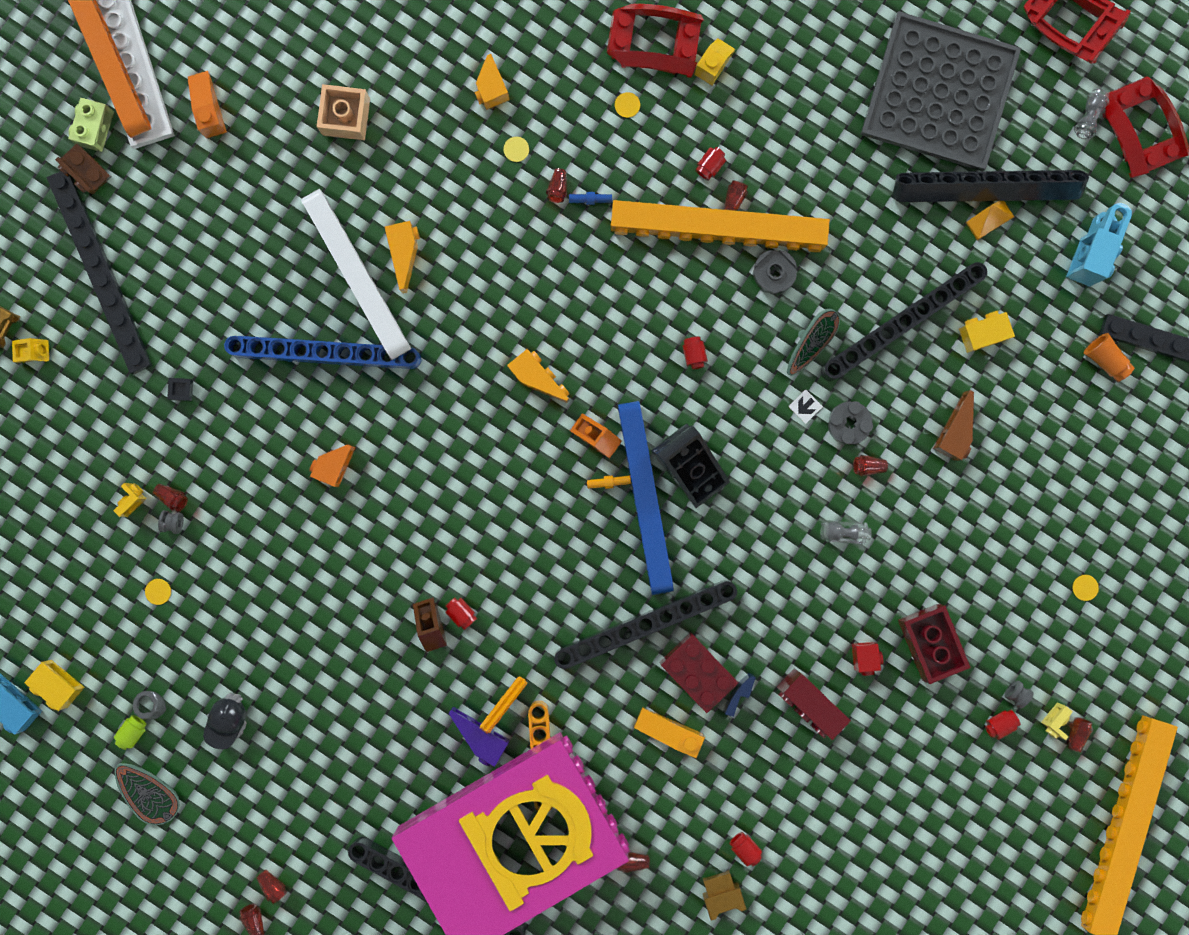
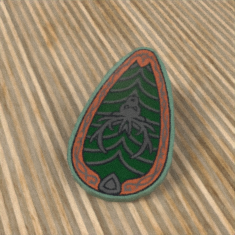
[787,309,840,376]
[115,763,180,825]

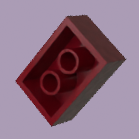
[898,604,971,684]
[659,632,739,713]
[777,668,851,740]

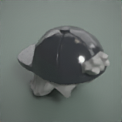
[203,693,247,749]

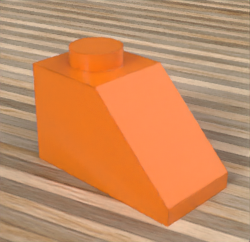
[570,413,622,459]
[310,445,356,487]

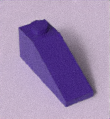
[449,707,509,767]

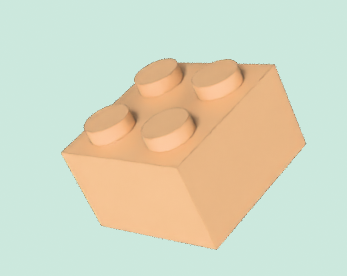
[317,84,370,140]

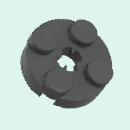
[753,250,797,295]
[828,401,873,445]

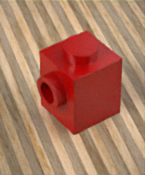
[852,642,883,676]

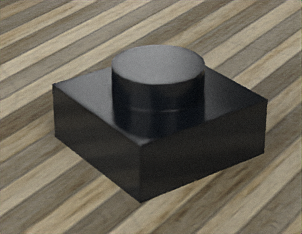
[167,378,193,401]

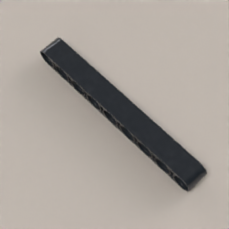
[892,170,1089,202]
[821,262,988,381]
[554,580,737,669]
[348,837,526,935]

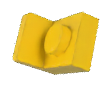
[12,338,49,363]
[113,483,146,517]

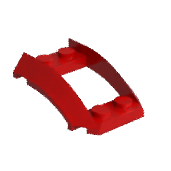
[1024,0,1131,64]
[607,4,704,78]
[1102,76,1189,178]

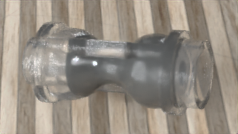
[1074,89,1110,139]
[820,520,871,544]

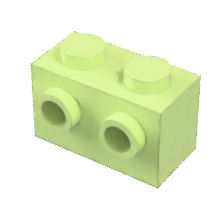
[68,98,114,152]

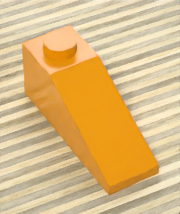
[385,221,420,294]
[634,707,705,758]

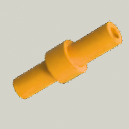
[587,475,631,489]

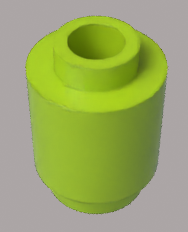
[114,715,147,750]

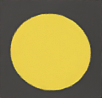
[504,137,529,162]

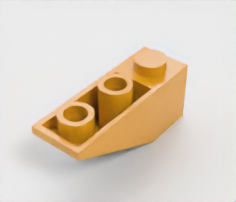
[507,349,570,403]

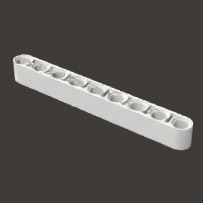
[301,189,411,360]

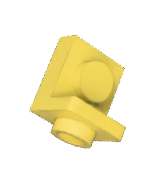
[1041,702,1073,740]

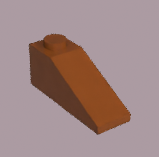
[933,390,974,461]

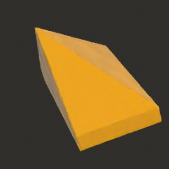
[966,201,1014,240]

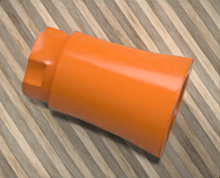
[1084,333,1135,382]

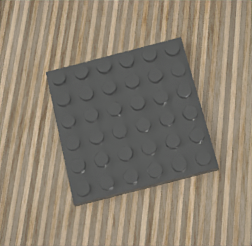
[860,11,1021,171]

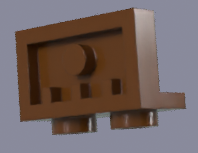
[55,143,112,194]

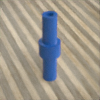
[569,192,612,205]

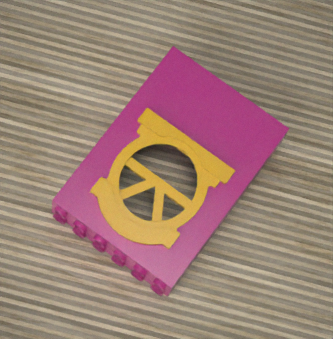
[391,732,630,935]

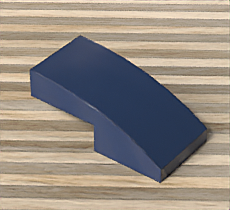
[723,673,756,717]

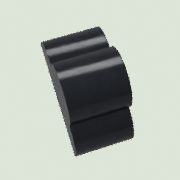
[651,423,730,508]

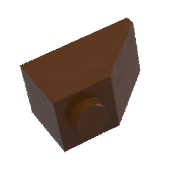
[413,598,447,652]

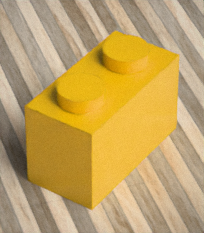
[959,311,1015,353]
[24,659,85,711]

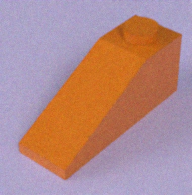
[188,71,227,138]

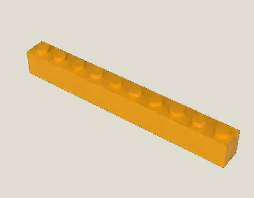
[611,200,830,252]
[1081,715,1178,935]

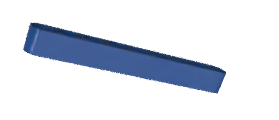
[224,336,422,369]
[618,401,674,595]

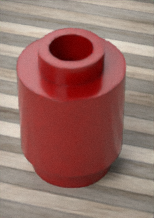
[695,147,726,181]
[682,336,708,370]
[445,597,477,630]
[985,710,1021,740]
[729,832,762,866]

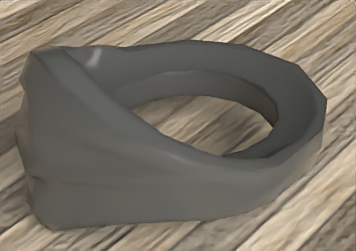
[133,691,166,720]

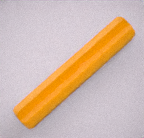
[480,676,527,734]

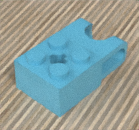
[1066,203,1132,287]

